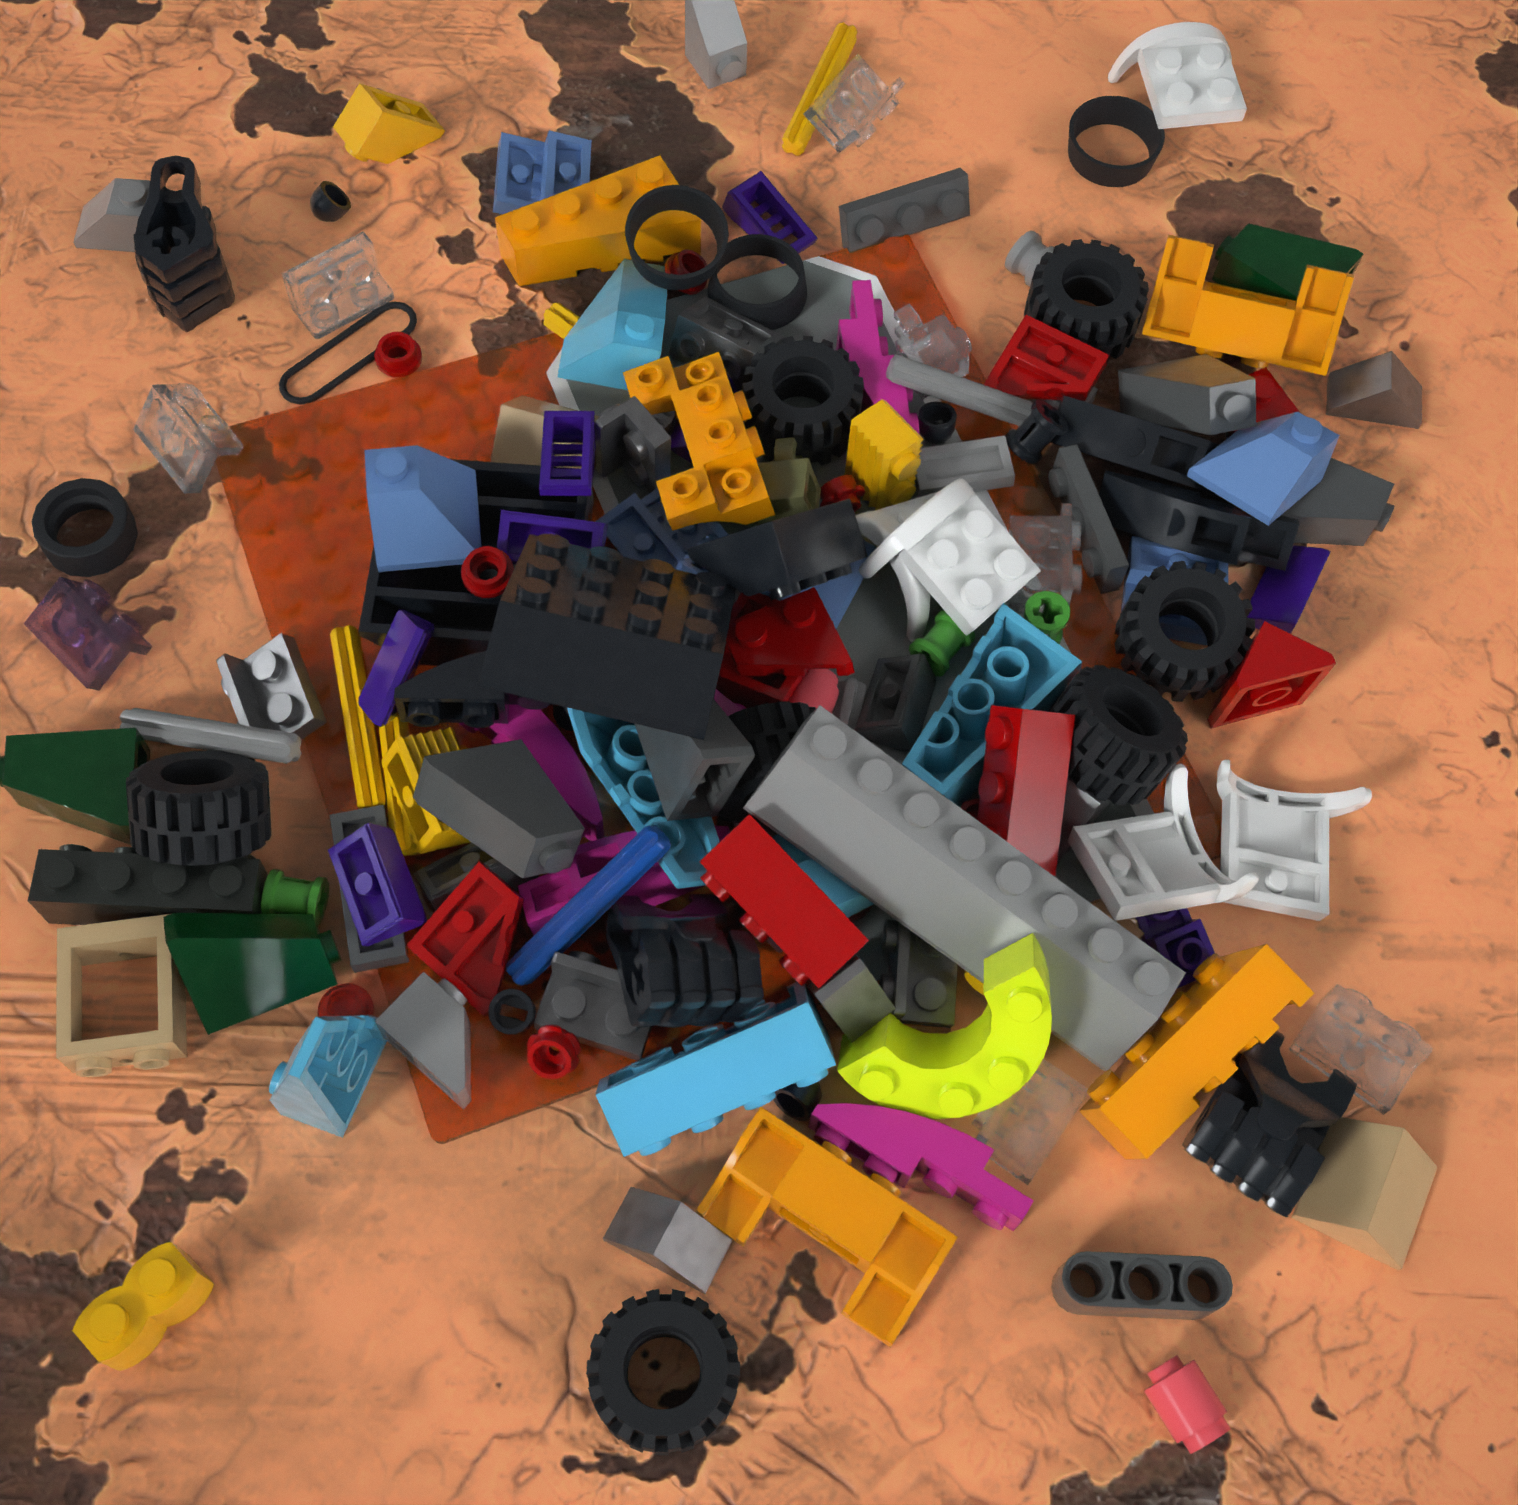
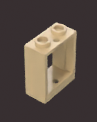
[56,914,187,1077]

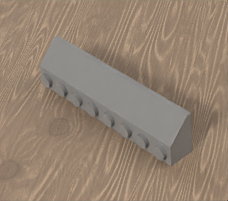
[743,705,1186,1071]

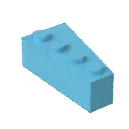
[902,603,1082,807]
[595,982,836,1157]

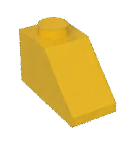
[333,83,445,164]

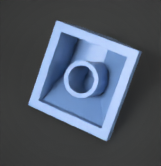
[1187,412,1340,526]
[364,445,482,572]

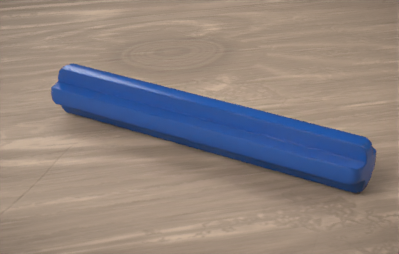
[506,825,671,986]

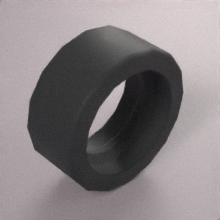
[32,478,138,577]

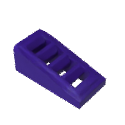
[722,171,818,264]
[539,411,596,496]

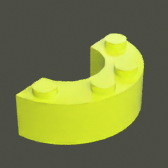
[837,933,1052,1119]

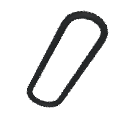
[279,301,417,405]

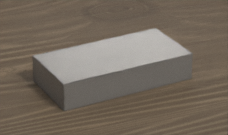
[915,435,1015,497]

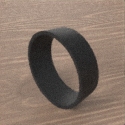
[1068,96,1165,187]
[625,185,729,290]
[707,234,807,330]

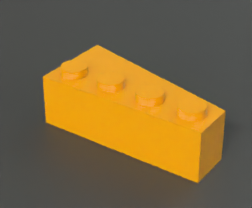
[495,155,701,286]
[1079,944,1315,1160]

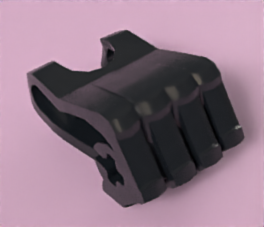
[133,155,235,332]
[606,894,764,1028]
[1182,1031,1357,1217]

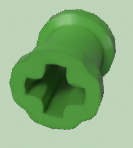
[1024,591,1070,644]
[909,610,976,677]
[261,869,329,926]

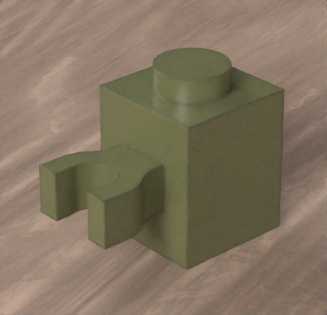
[755,437,821,526]

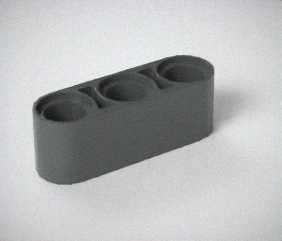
[1051,1251,1233,1320]

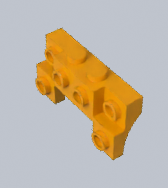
[1142,235,1354,376]
[623,352,775,531]
[696,1107,958,1347]

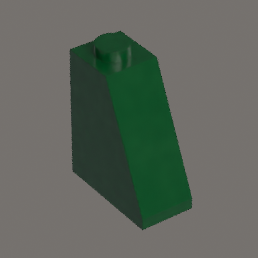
[1212,223,1363,301]
[0,727,150,845]
[163,913,342,1035]

